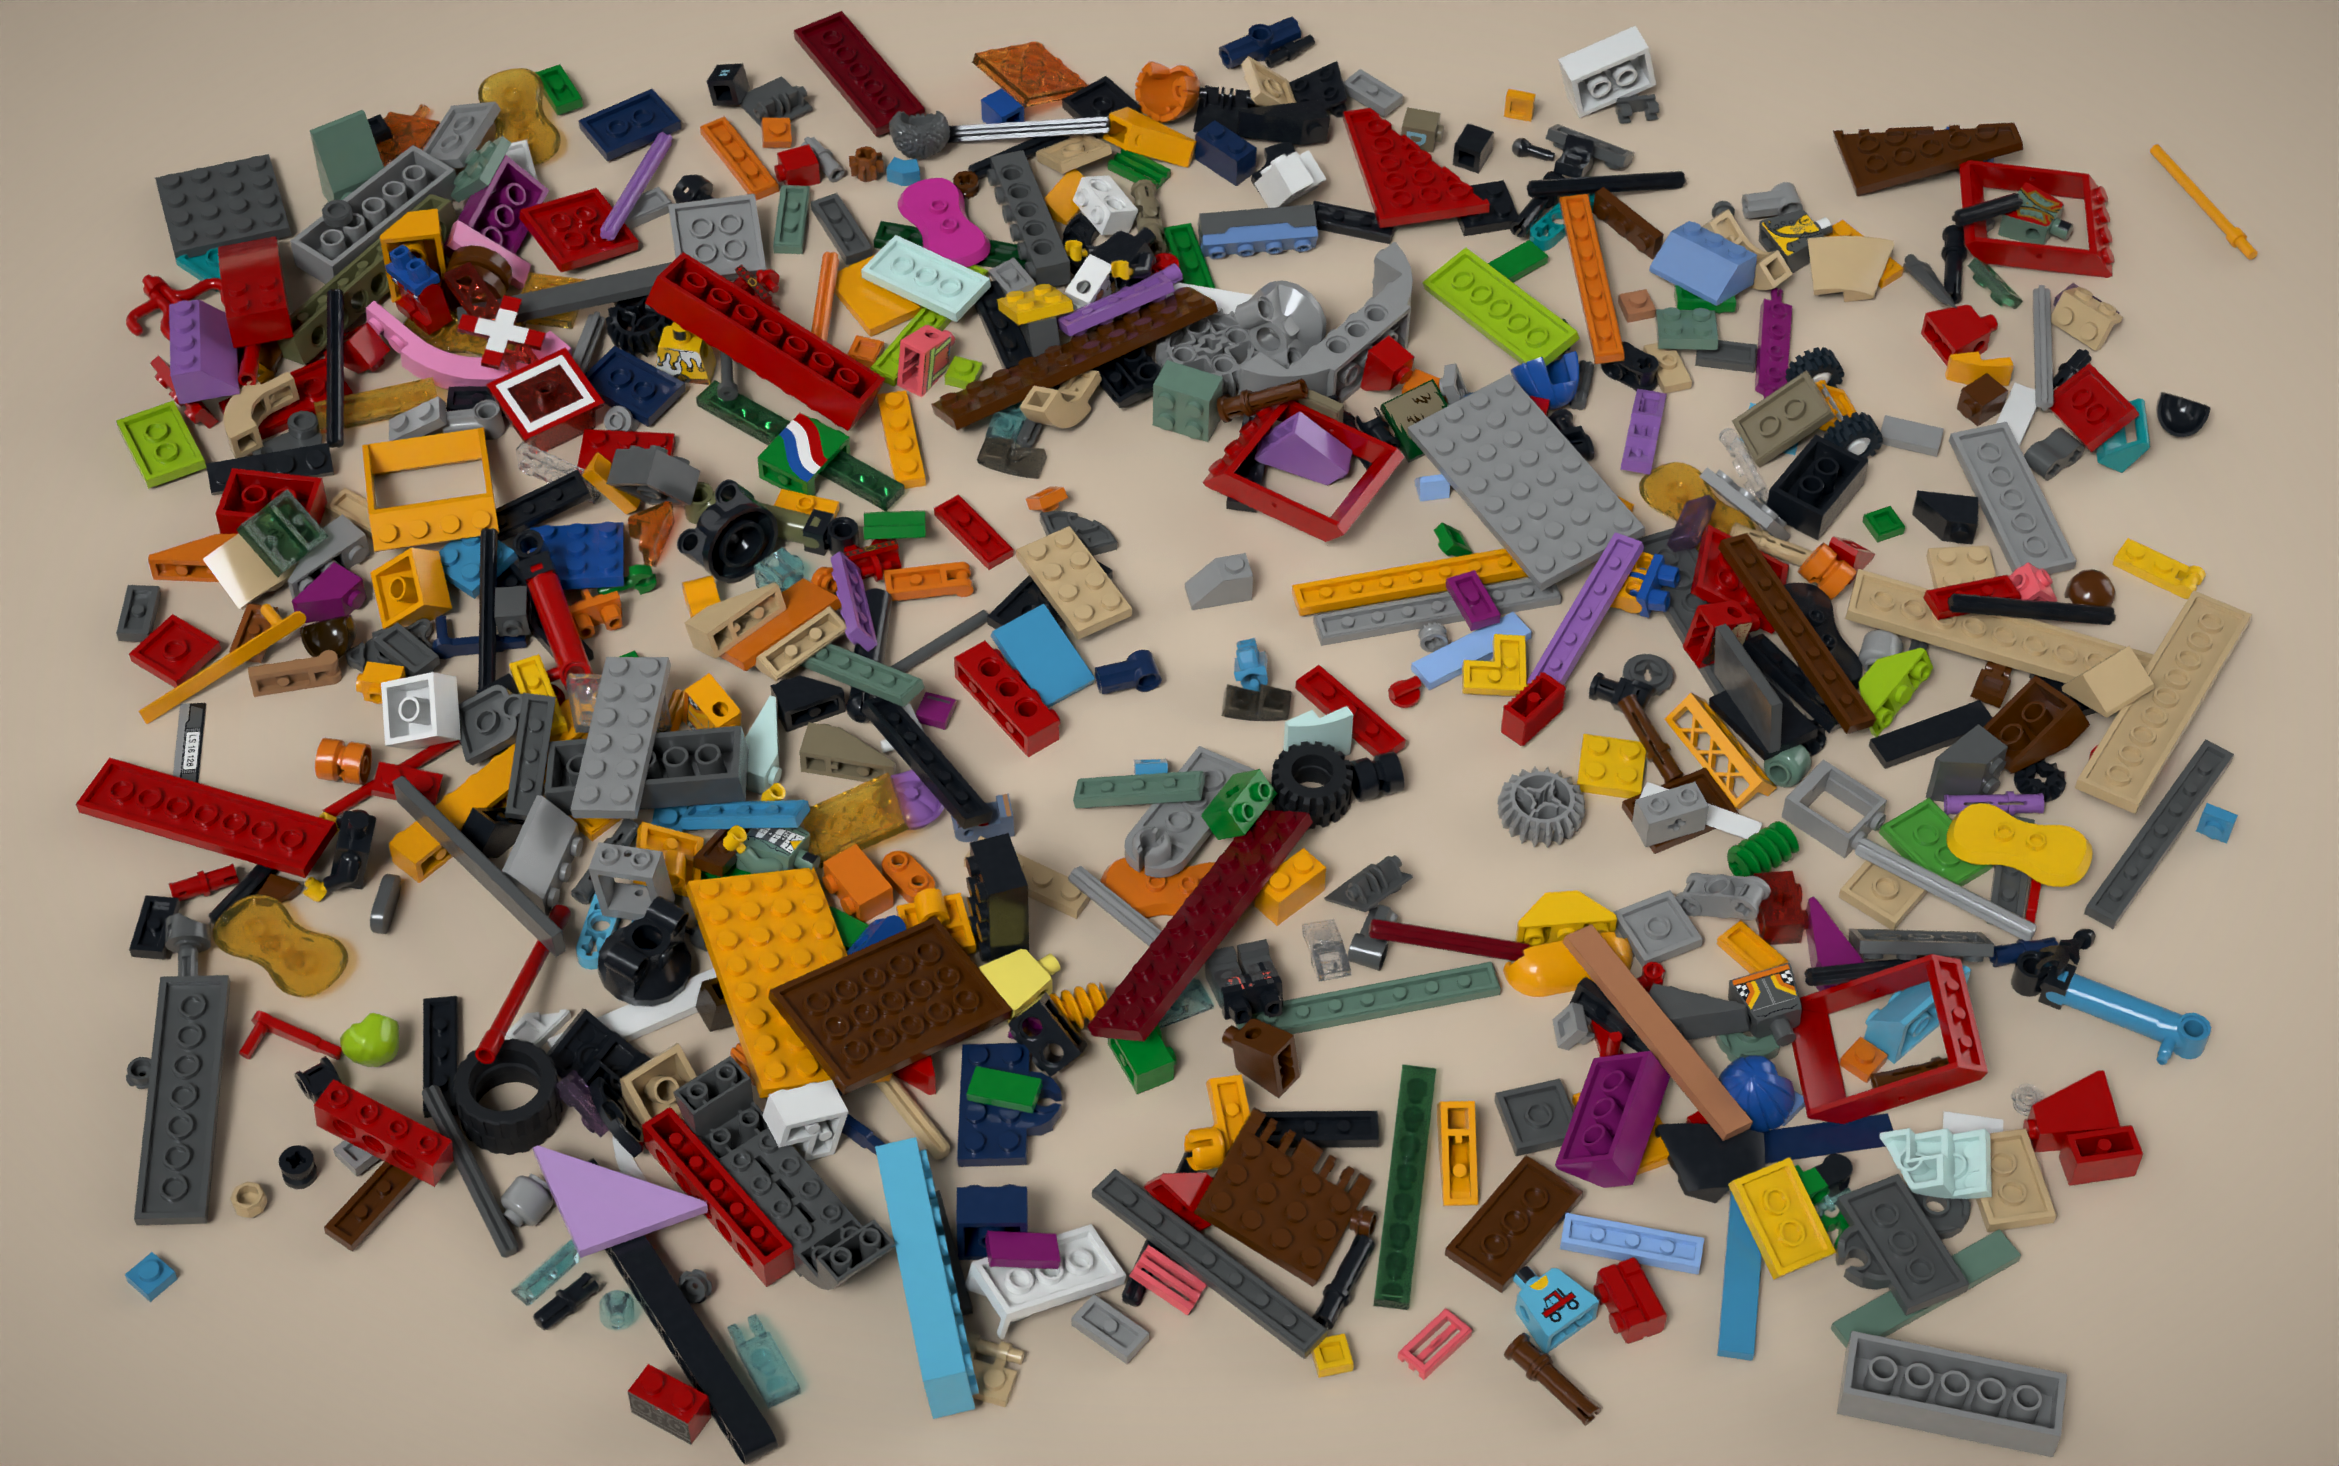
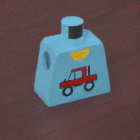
[1513,1266,1599,1354]

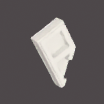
[505,1009,571,1047]

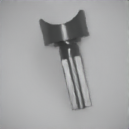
[165,913,211,976]

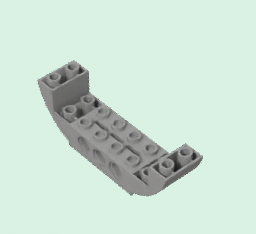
[1239,242,1413,403]

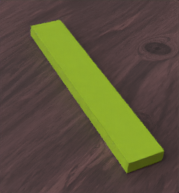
[870,265,988,387]

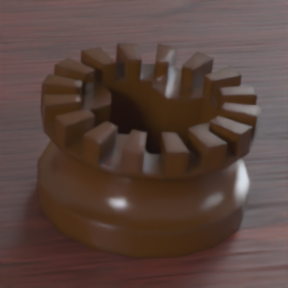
[953,171,979,199]

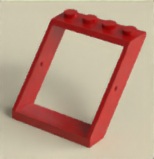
[1959,160,2114,278]
[1203,400,1405,542]
[1792,954,1988,1124]

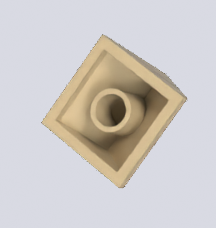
[2062,645,2154,718]
[620,1043,697,1125]

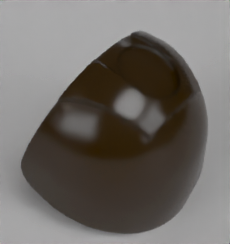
[300,615,356,659]

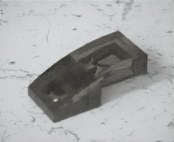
[977,438,1047,479]

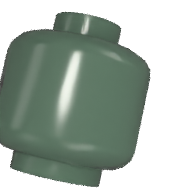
[1764,744,1811,788]

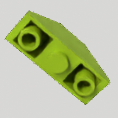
[1858,648,1933,737]

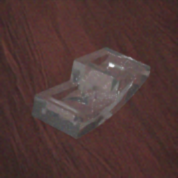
[1302,919,1351,982]

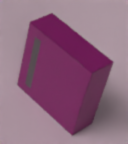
[915,692,956,730]

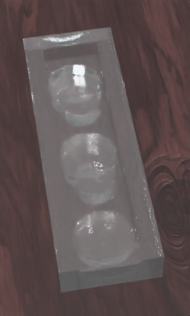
[516,442,601,504]

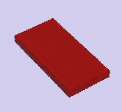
[218,357,355,440]

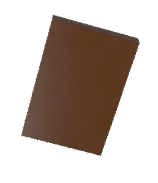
[1622,768,1739,854]

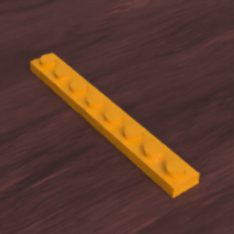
[1292,548,1528,616]

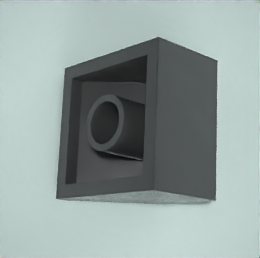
[1926,724,2008,802]

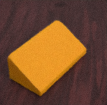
[1044,169,1084,226]
[581,452,641,515]

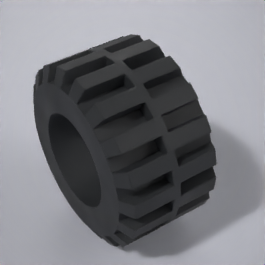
[1271,741,1353,829]

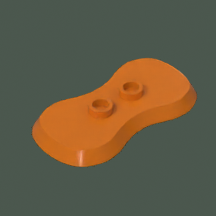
[1100,858,1216,918]

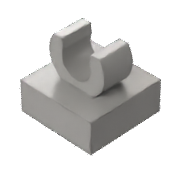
[1552,1002,1595,1050]

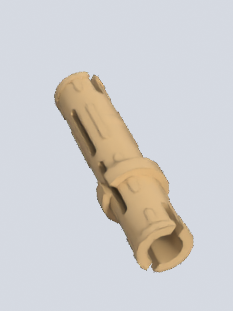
[1729,522,1813,566]

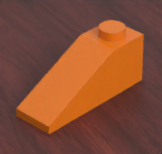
[148,534,237,582]

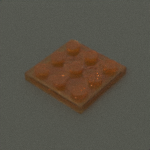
[972,41,1088,108]

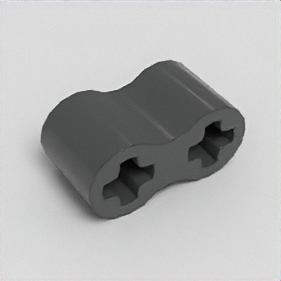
[2024,428,2085,481]

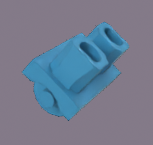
[1234,638,1268,693]

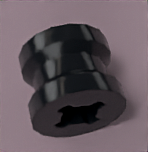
[279,1145,318,1189]

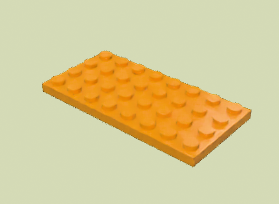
[686,867,892,1098]

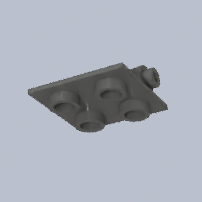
[740,76,813,127]
[1324,855,1413,912]

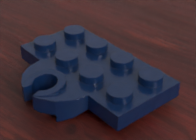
[957,1043,1062,1167]

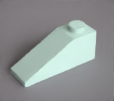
[745,695,782,795]

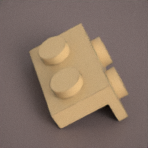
[2051,287,2123,351]

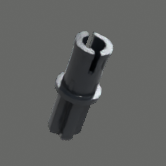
[2053,349,2092,390]
[533,1272,599,1331]

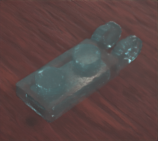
[728,1314,801,1409]

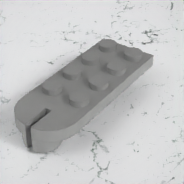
[1125,746,1255,878]

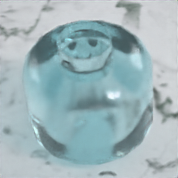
[599,1290,635,1331]

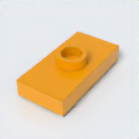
[774,489,840,519]

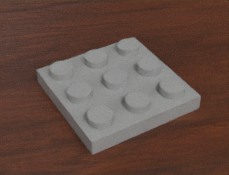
[668,194,766,280]

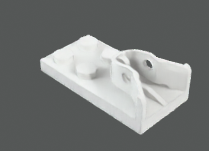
[965,1224,1126,1339]

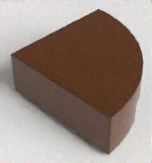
[255,874,302,907]

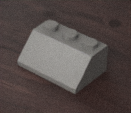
[502,795,583,916]

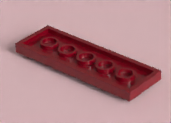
[794,11,925,137]

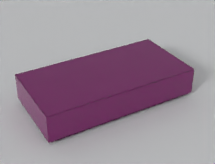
[985,1231,1061,1269]

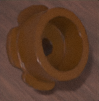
[1350,1205,1377,1238]

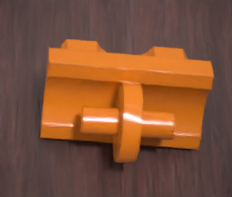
[569,589,623,640]

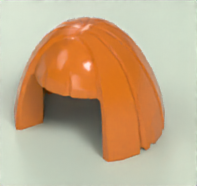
[1135,61,1200,122]

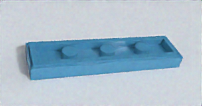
[679,800,810,830]

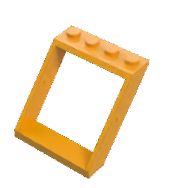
[362,427,499,552]

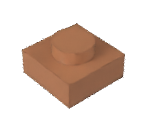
[1618,289,1656,323]

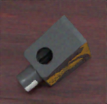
[1759,210,1833,273]

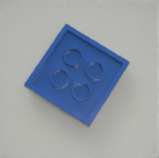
[530,521,624,590]

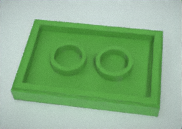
[1879,798,1993,887]

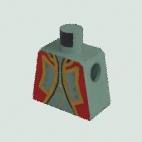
[1998,182,2073,245]

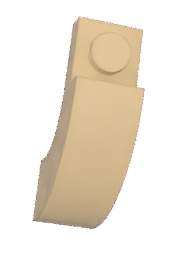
[1703,209,1793,290]
[1019,370,1102,428]
[223,372,300,458]

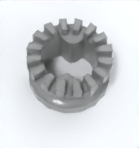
[1418,622,1448,652]

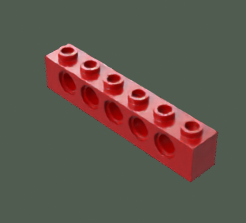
[642,1107,795,1287]

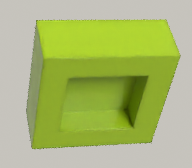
[945,356,983,389]

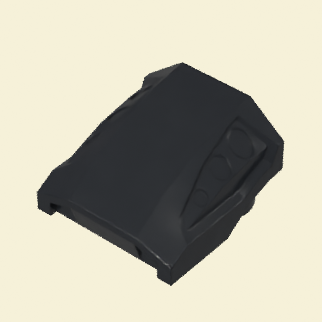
[1091,346,1161,408]

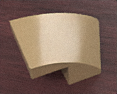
[1808,236,1894,302]
[203,506,298,610]

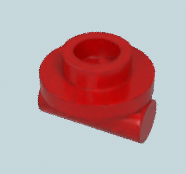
[1388,676,1422,708]

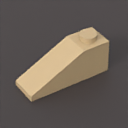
[684,582,787,659]

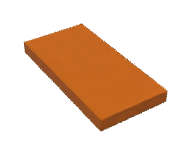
[719,578,842,671]

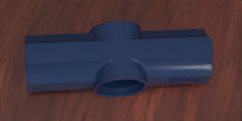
[1219,16,1301,69]

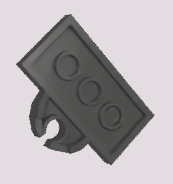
[1835,1174,1969,1315]

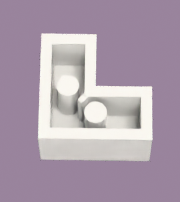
[1254,150,1326,208]
[763,1080,848,1161]

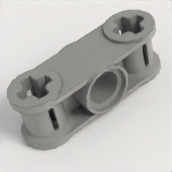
[1675,873,1771,920]

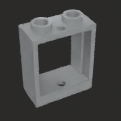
[1782,759,1887,858]
[588,842,675,920]

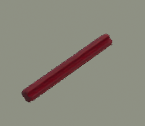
[1368,919,1530,961]

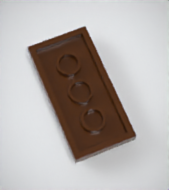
[1445,1155,1583,1293]

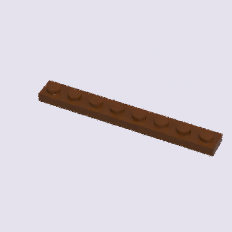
[1718,533,1876,734]

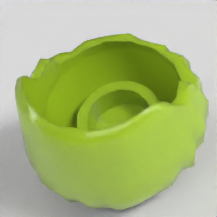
[340,1013,399,1067]

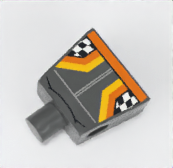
[1728,963,1802,1046]

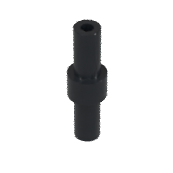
[1265,35,1315,67]

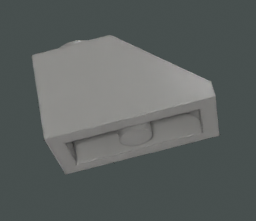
[1185,553,1253,610]

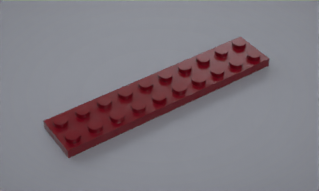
[1087,810,1313,1042]

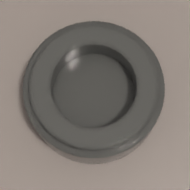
[322,200,353,228]
[287,411,319,440]

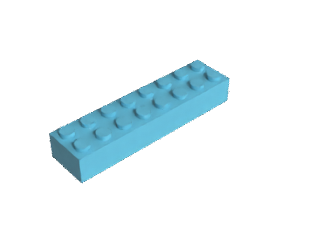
[875,1137,979,1419]

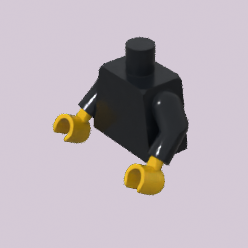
[1065,227,1156,290]
[302,809,376,902]

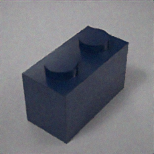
[1195,120,1256,186]

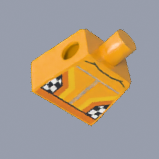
[682,673,746,737]

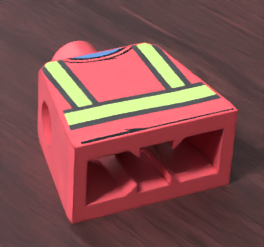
[897,325,955,397]

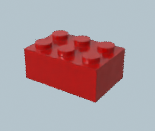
[215,468,328,548]

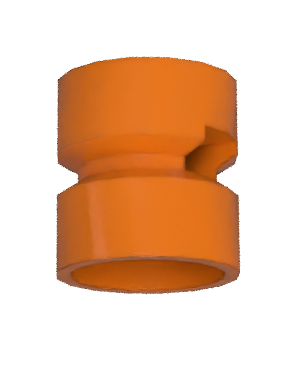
[1797,542,1857,600]
[315,738,372,785]

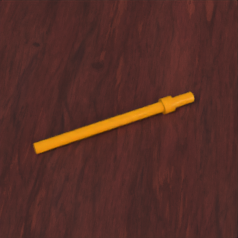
[2150,144,2258,260]

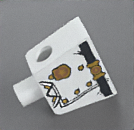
[1064,254,1118,315]

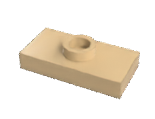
[1643,343,1692,393]

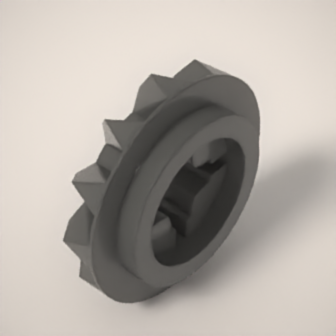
[1622,654,1673,696]

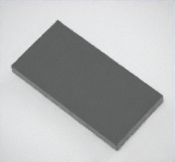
[1714,624,1783,753]

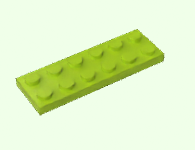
[1422,247,1580,366]

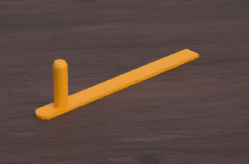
[138,604,306,724]

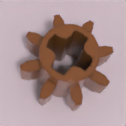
[849,146,884,182]

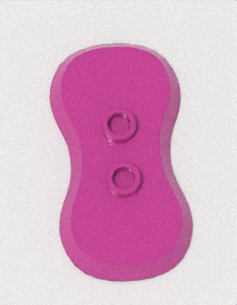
[898,178,991,267]

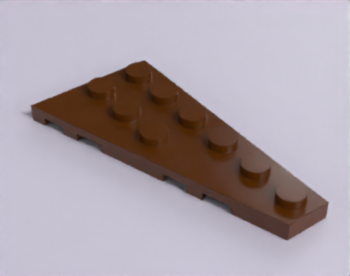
[1833,123,2023,196]

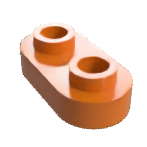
[882,851,935,903]

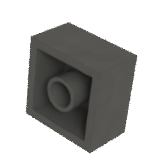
[606,445,700,505]

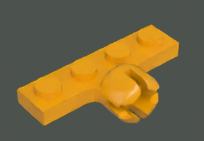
[1184,1074,1250,1171]

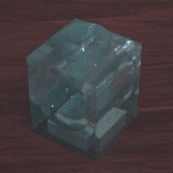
[754,547,804,592]

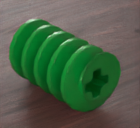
[1727,821,1799,878]

